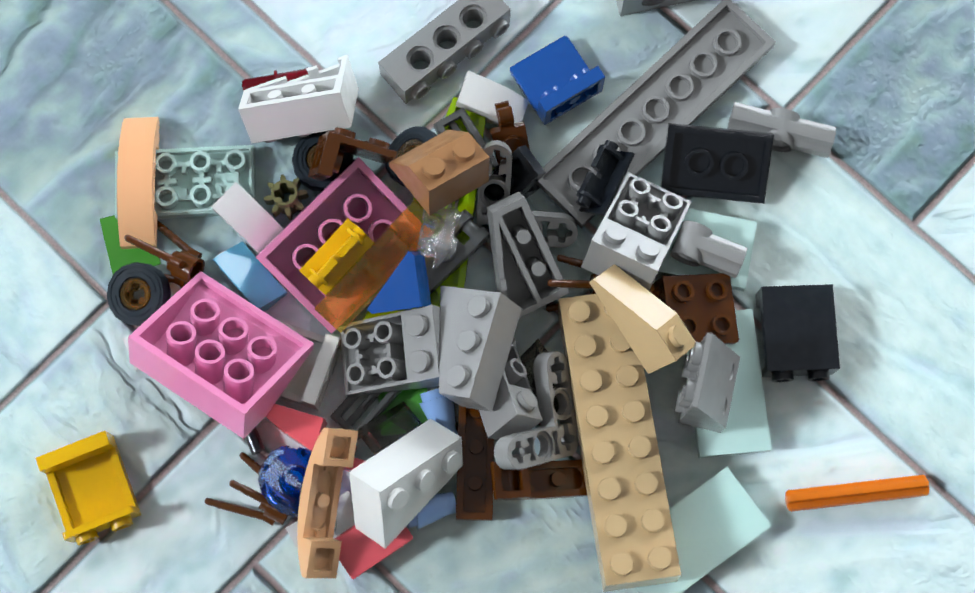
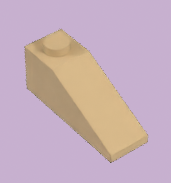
[589,264,695,374]

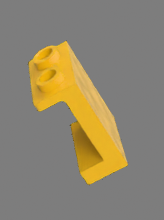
[35,430,141,546]

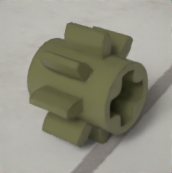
[264,174,309,221]

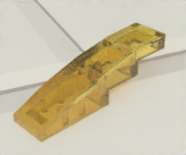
[314,199,440,333]

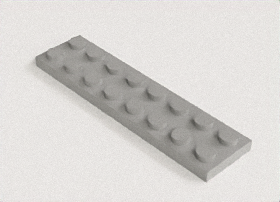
[536,0,776,228]

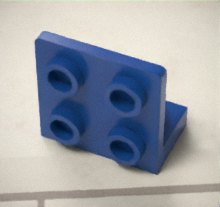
[510,36,605,125]

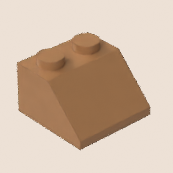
[389,130,490,216]

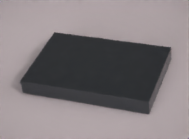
[660,123,774,204]

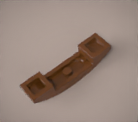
[491,459,587,500]

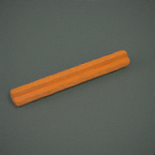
[785,475,929,512]

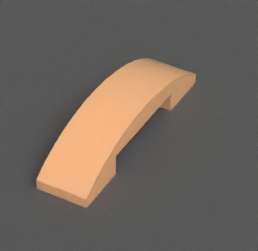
[117,117,159,249]
[297,427,358,578]

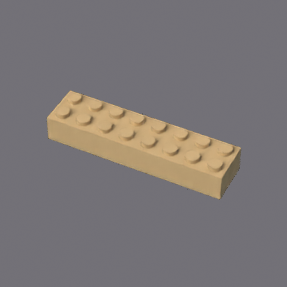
[557,294,681,592]

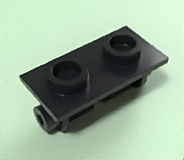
[576,140,635,215]

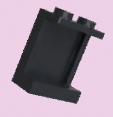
[755,284,840,382]

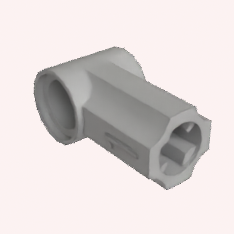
[670,221,748,278]

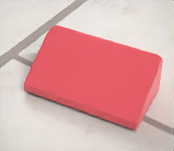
[334,525,413,579]

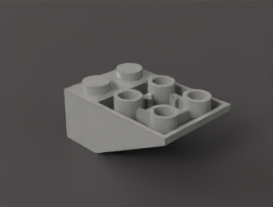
[581,172,692,291]
[339,305,440,396]
[674,333,740,433]

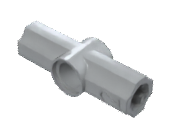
[727,102,836,158]

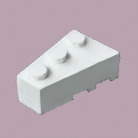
[238,54,359,143]

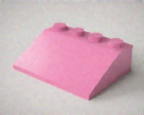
[256,157,433,334]
[128,271,314,439]

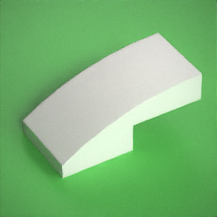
[456,71,529,127]
[211,182,283,253]

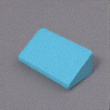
[212,241,287,312]

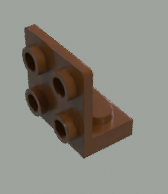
[308,127,397,181]
[649,273,739,344]

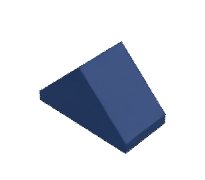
[367,251,431,314]

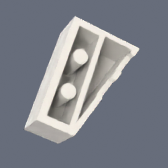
[349,419,463,549]

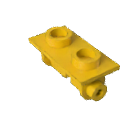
[299,218,374,295]

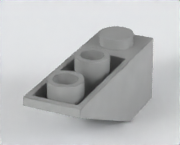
[479,338,543,440]

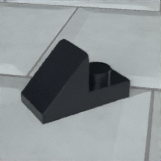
[477,145,546,201]

